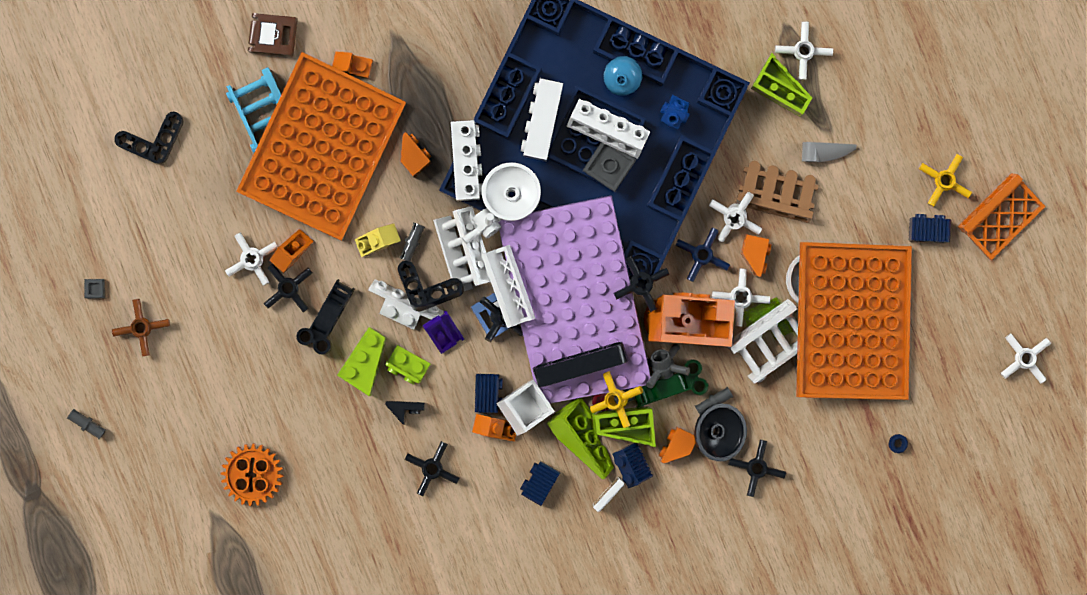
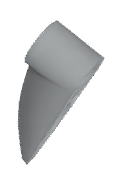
[802,142,857,162]

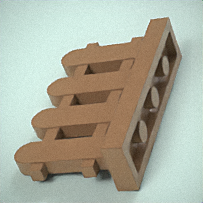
[735,161,819,223]

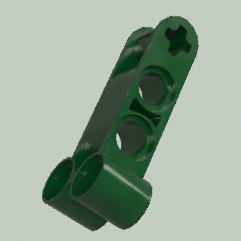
[635,359,708,408]

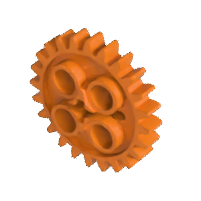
[220,443,284,506]

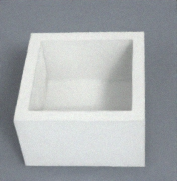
[496,379,555,436]

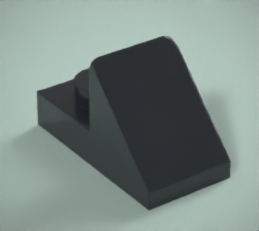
[385,401,425,425]

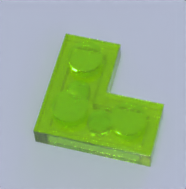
[743,297,793,340]

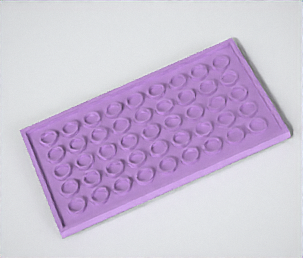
[498,195,651,404]

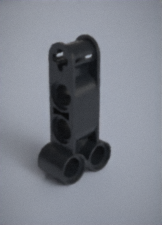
[296,279,355,355]

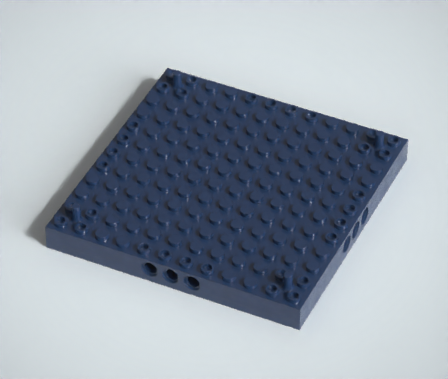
[439,0,750,289]

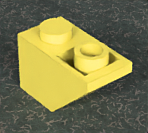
[355,223,401,257]

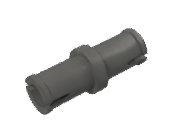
[399,223,425,262]
[695,386,734,415]
[67,409,106,440]

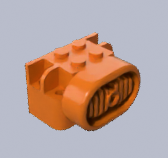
[644,292,735,347]

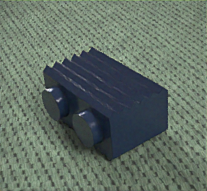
[908,214,951,243]
[475,373,503,413]
[612,443,653,489]
[520,461,560,506]

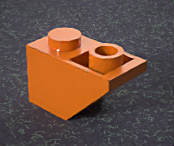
[401,132,431,177]
[741,234,771,277]
[472,414,516,442]
[658,426,695,463]

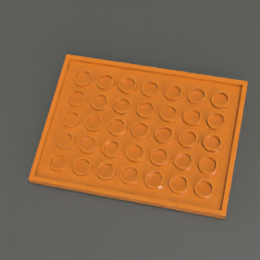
[236,52,406,241]
[796,242,912,400]

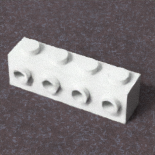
[521,78,563,162]
[567,99,650,159]
[451,120,483,201]

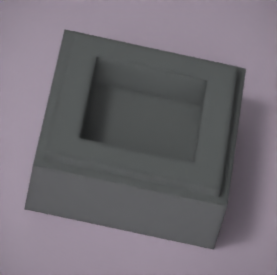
[84,279,105,298]

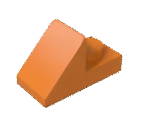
[332,51,373,79]

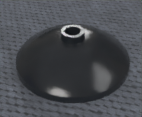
[694,403,747,461]

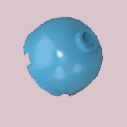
[603,56,642,96]

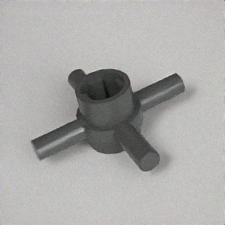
[646,344,690,388]

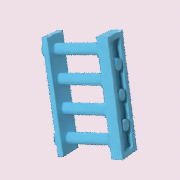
[226,67,282,153]

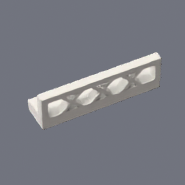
[481,245,535,328]

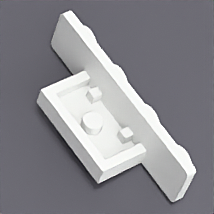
[369,279,444,330]

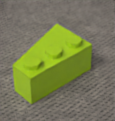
[751,53,812,117]
[337,327,387,396]
[592,406,656,447]

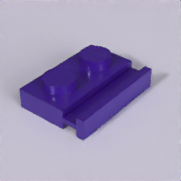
[422,311,464,354]

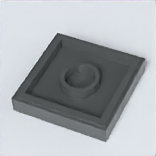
[583,142,636,192]

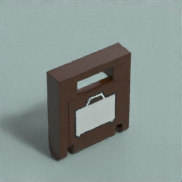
[248,13,298,56]

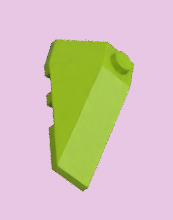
[547,398,614,480]

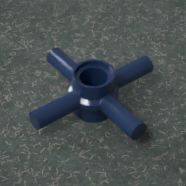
[675,228,730,282]

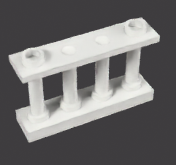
[433,206,491,291]
[728,299,798,384]

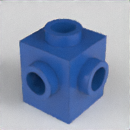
[660,95,690,129]

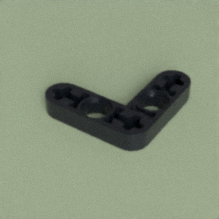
[114,111,184,164]
[397,261,464,312]

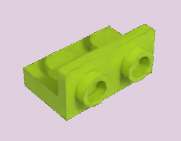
[385,345,431,385]

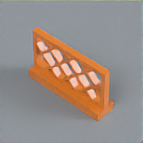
[957,173,1046,260]

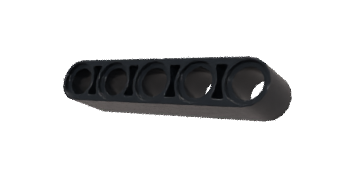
[532,342,629,387]

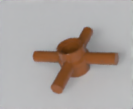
[112,299,170,357]

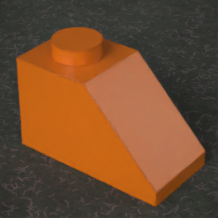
[269,229,314,273]

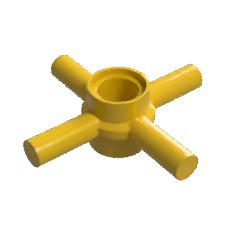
[919,154,972,207]
[590,371,643,428]

